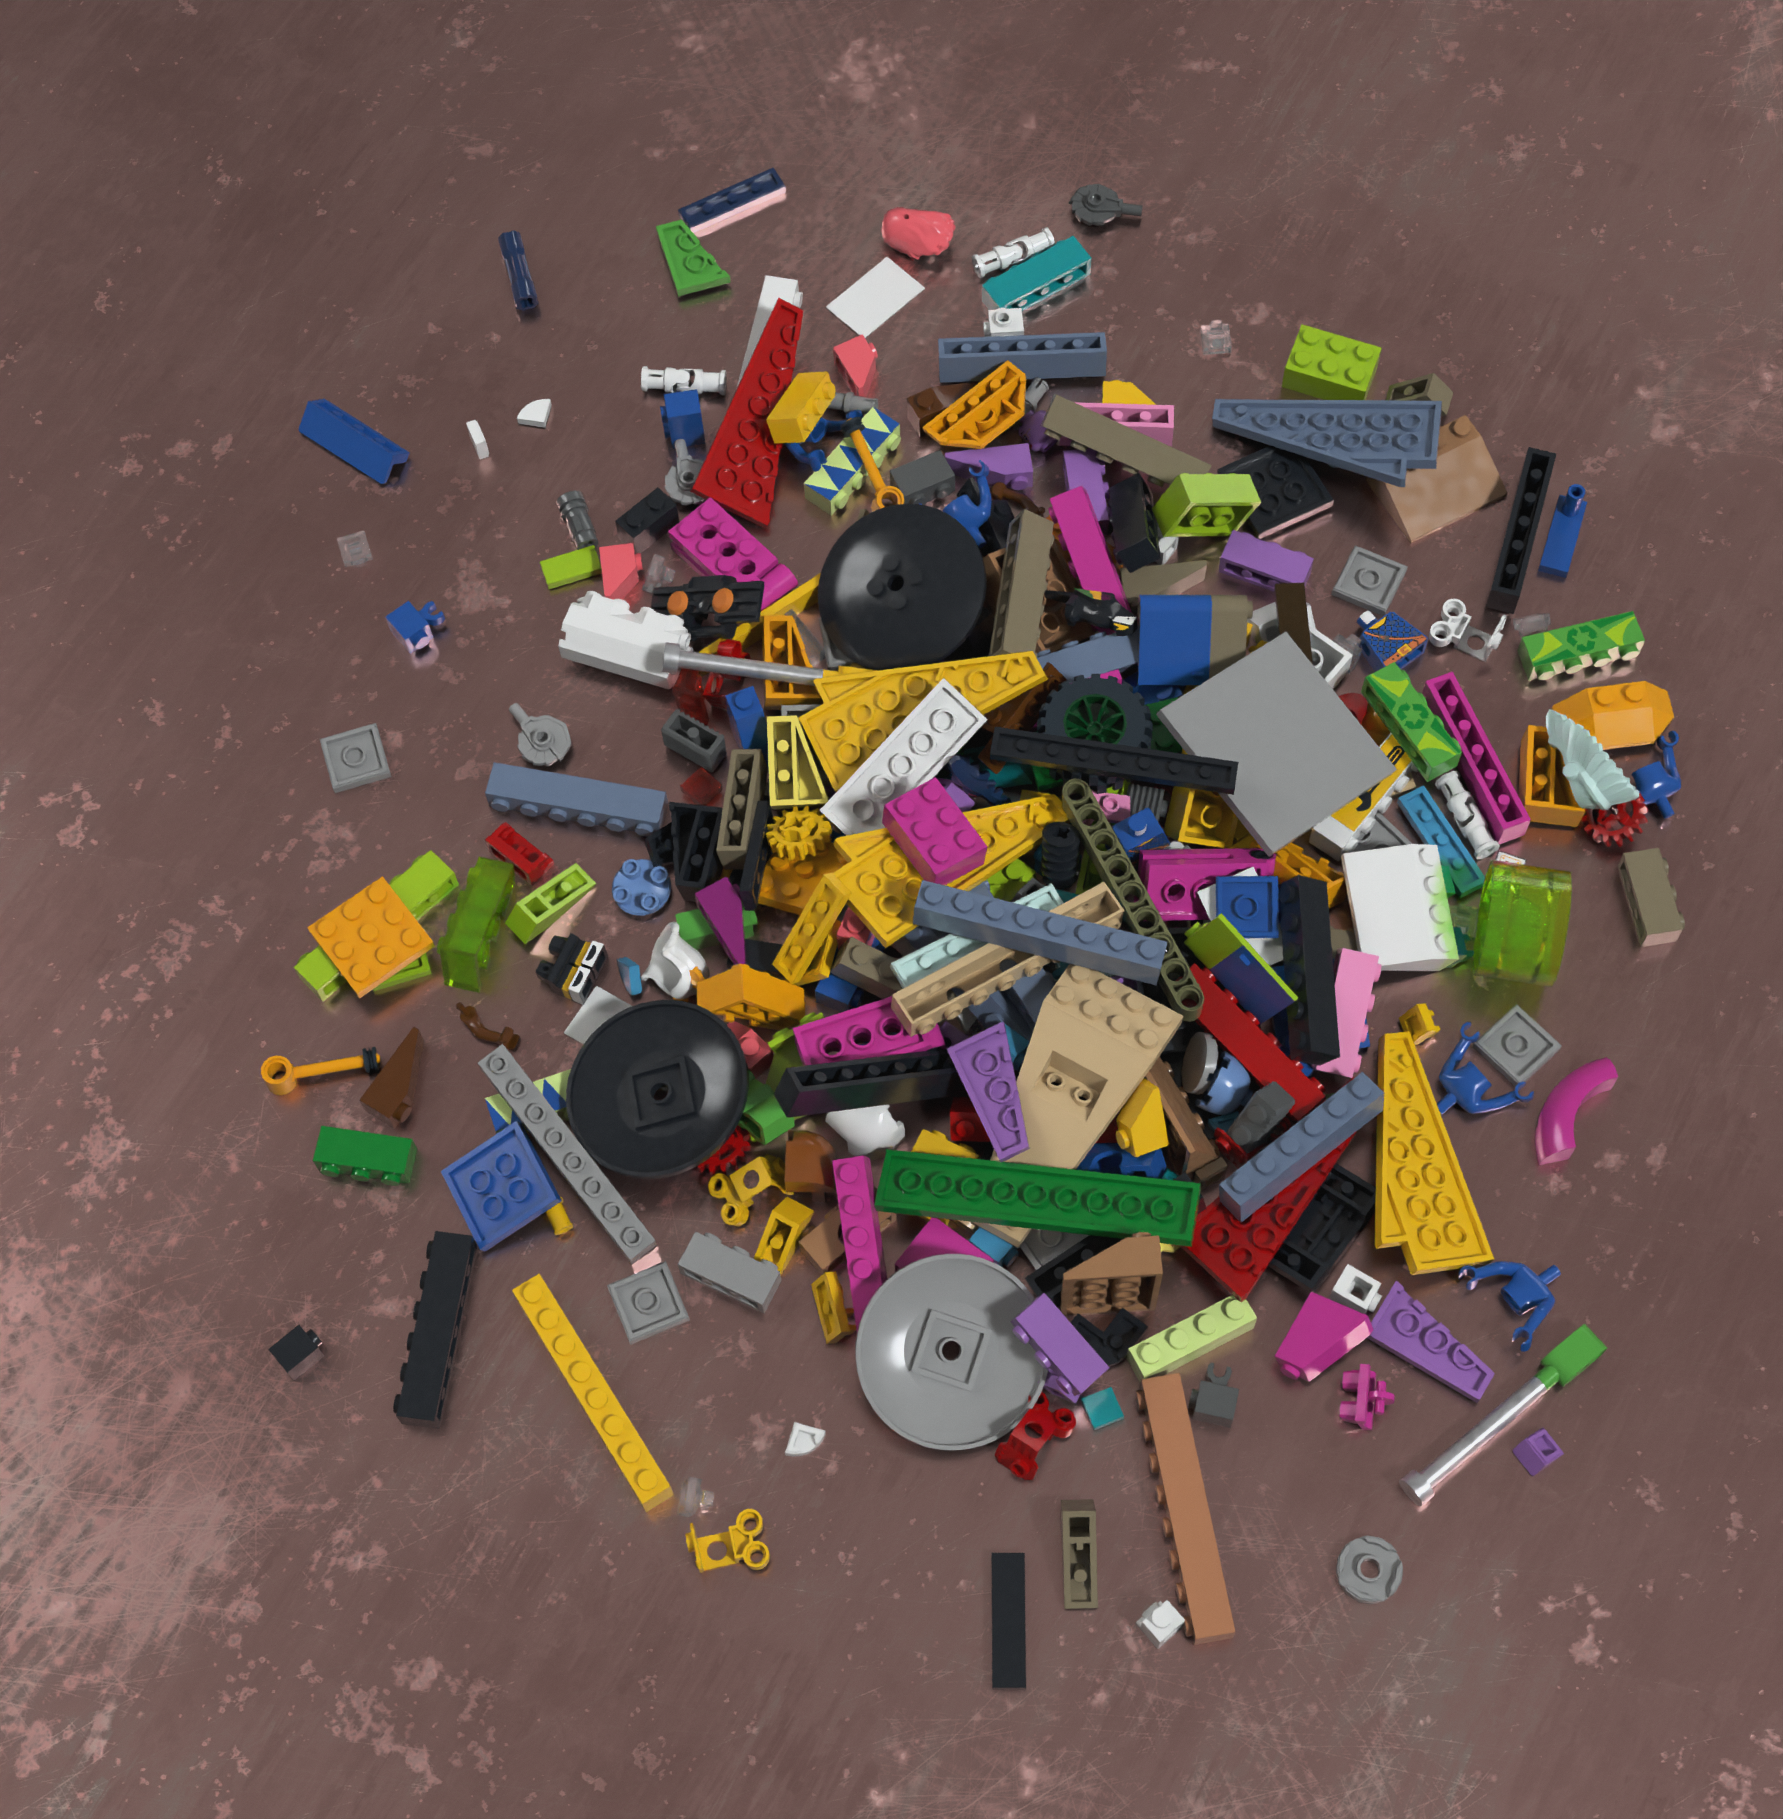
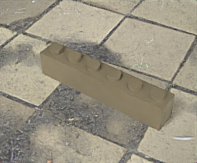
[1040,394,1212,487]
[989,509,1054,657]

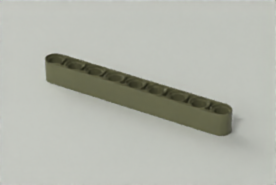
[1062,778,1204,1022]

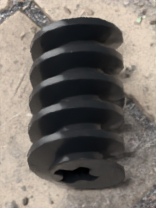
[1041,822,1081,889]

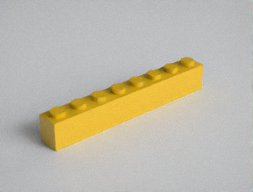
[512,1273,674,1512]

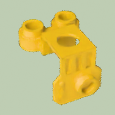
[708,1154,794,1227]
[685,1509,770,1573]

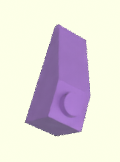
[945,443,1033,490]

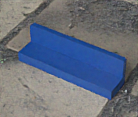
[298,399,410,484]

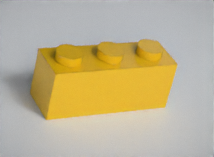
[766,371,836,444]

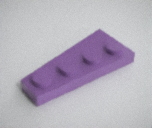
[947,1022,1030,1163]
[1367,1280,1495,1403]

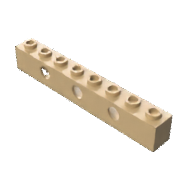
[891,882,1124,1037]

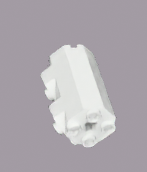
[558,591,693,690]

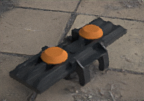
[651,575,764,641]

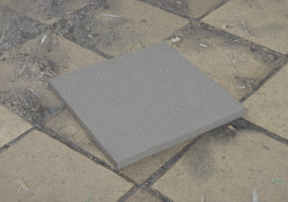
[1156,632,1397,857]

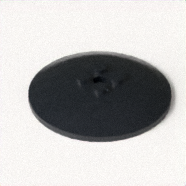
[818,504,987,670]
[566,1000,749,1179]

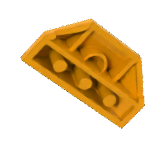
[922,360,1026,449]
[1551,681,1674,750]

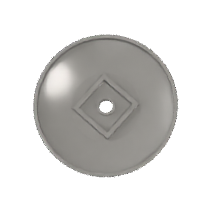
[855,1253,1048,1451]

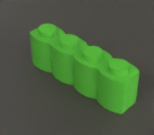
[738,1069,795,1145]

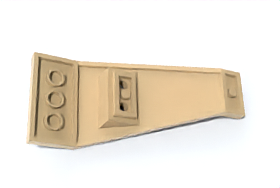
[972,964,1184,1248]

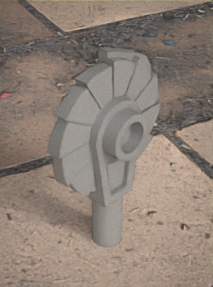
[664,439,706,506]
[509,703,572,766]

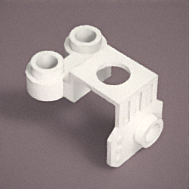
[1429,599,1507,662]

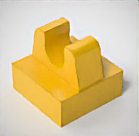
[1398,1003,1441,1045]

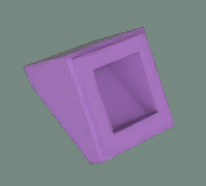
[1513,1428,1564,1476]

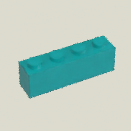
[982,236,1092,311]

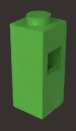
[675,902,758,950]

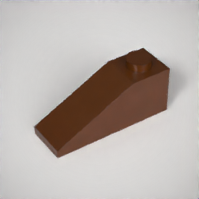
[907,381,981,437]
[359,1027,424,1129]

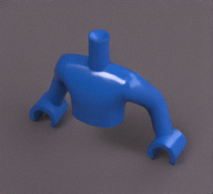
[784,410,863,472]
[919,460,992,549]
[1631,731,1681,819]
[1437,1022,1534,1115]
[1458,1261,1561,1352]

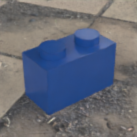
[660,389,706,449]

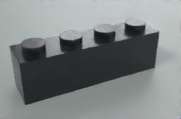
[1108,473,1161,573]

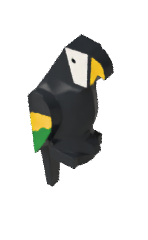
[1045,588,1138,636]

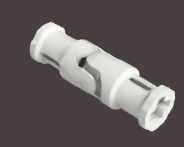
[971,227,1055,279]
[641,366,727,395]
[1435,771,1500,859]

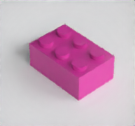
[882,777,987,885]

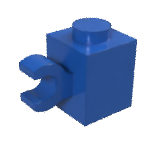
[385,601,445,654]

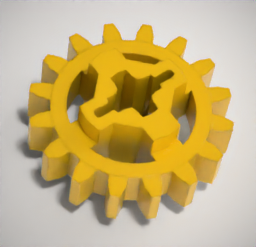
[766,806,832,861]

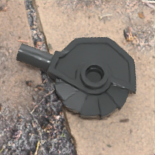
[1069,184,1143,226]

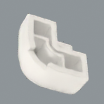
[825,1104,905,1161]

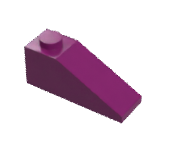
[695,877,746,965]

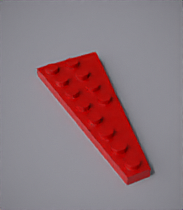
[690,298,804,529]
[1179,1077,1357,1302]

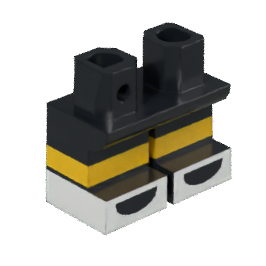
[536,933,608,1005]

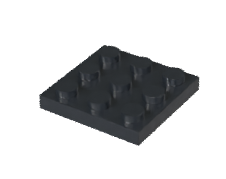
[1217,445,1334,539]

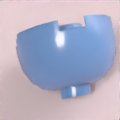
[1195,1051,1253,1115]

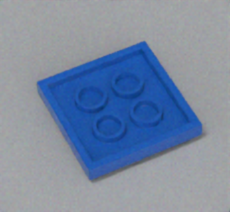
[441,1121,562,1252]

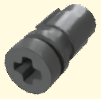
[556,490,598,550]

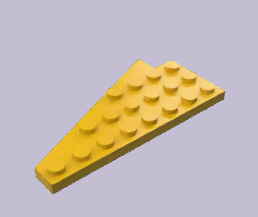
[798,651,1048,792]
[833,794,1071,948]
[1375,1031,1495,1275]

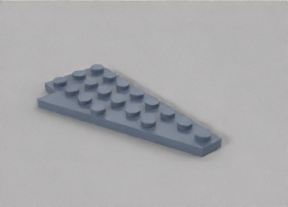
[1212,399,1442,487]

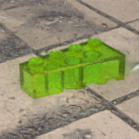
[437,857,515,993]

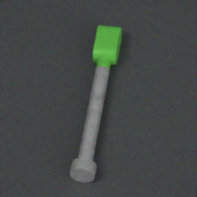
[1399,1324,1608,1506]

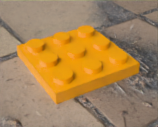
[758,842,848,915]
[307,876,435,999]

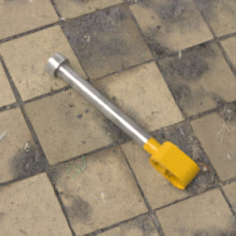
[662,642,879,686]

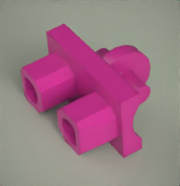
[1340,1364,1395,1430]

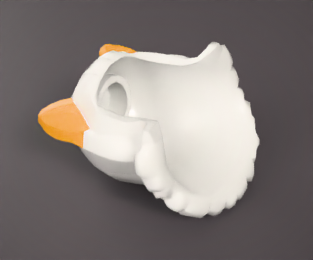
[641,921,710,1002]

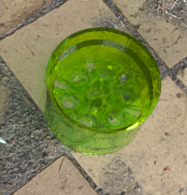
[1472,860,1572,987]

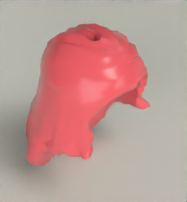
[881,207,955,261]

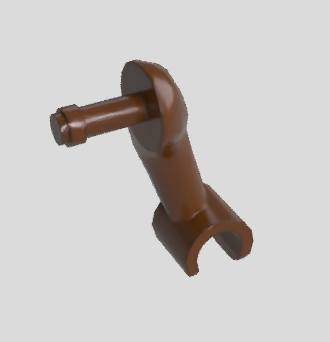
[990,482,1045,518]
[456,1002,520,1050]

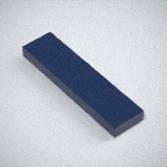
[678,167,786,233]

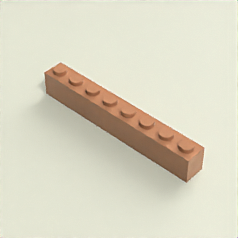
[1135,1373,1235,1645]

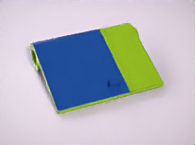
[1184,913,1298,1025]

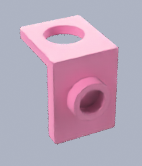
[1082,791,1130,826]

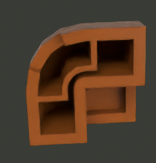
[784,1130,837,1202]

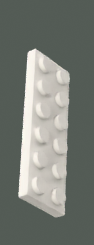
[820,678,988,836]

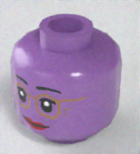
[1018,410,1058,452]

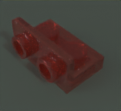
[672,668,709,726]

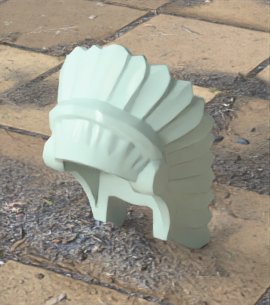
[1546,709,1639,810]

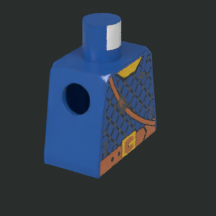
[1357,610,1428,672]
[1105,808,1170,872]

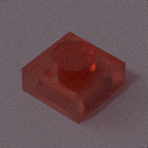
[680,767,723,806]

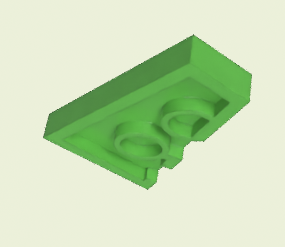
[656,219,730,297]

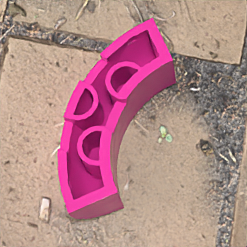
[1535,1057,1619,1165]

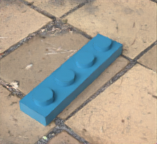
[1397,785,1487,898]

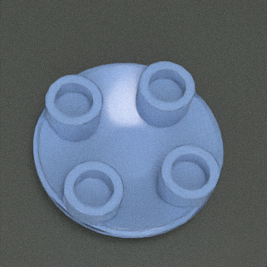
[612,859,671,916]

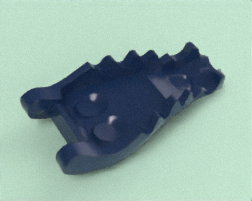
[943,753,1012,807]

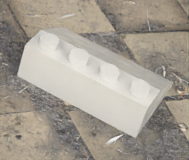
[1341,844,1459,971]

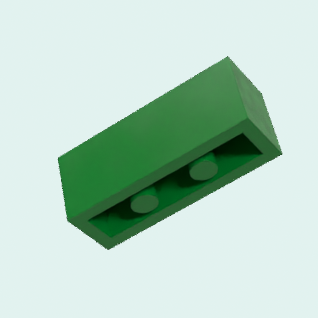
[313,1126,417,1186]

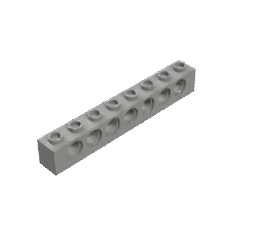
[478,1044,657,1265]

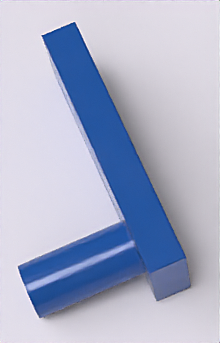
[1538,484,1587,578]

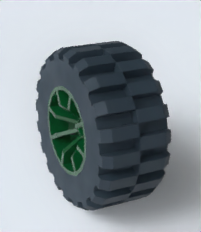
[1037,674,1153,794]

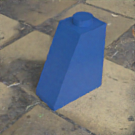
[725,686,769,770]

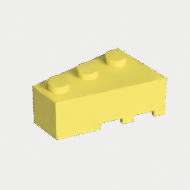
[767,715,829,809]

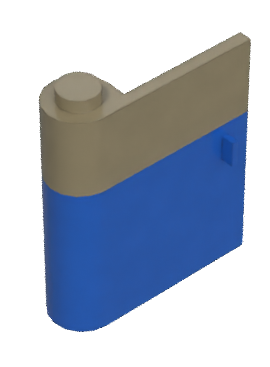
[1138,595,1253,685]

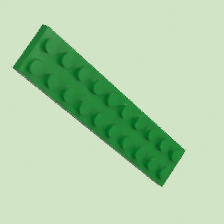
[874,1149,1201,1247]

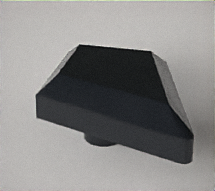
[644,822,674,867]

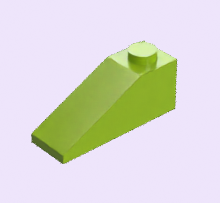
[505,863,596,944]

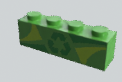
[1517,611,1645,681]
[1361,662,1462,782]

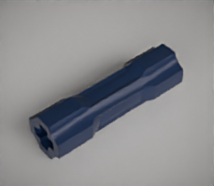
[498,230,539,311]

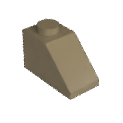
[1385,373,1454,416]

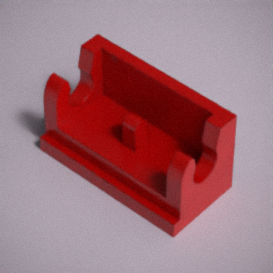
[485,822,555,886]

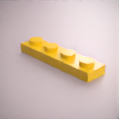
[772,872,852,984]

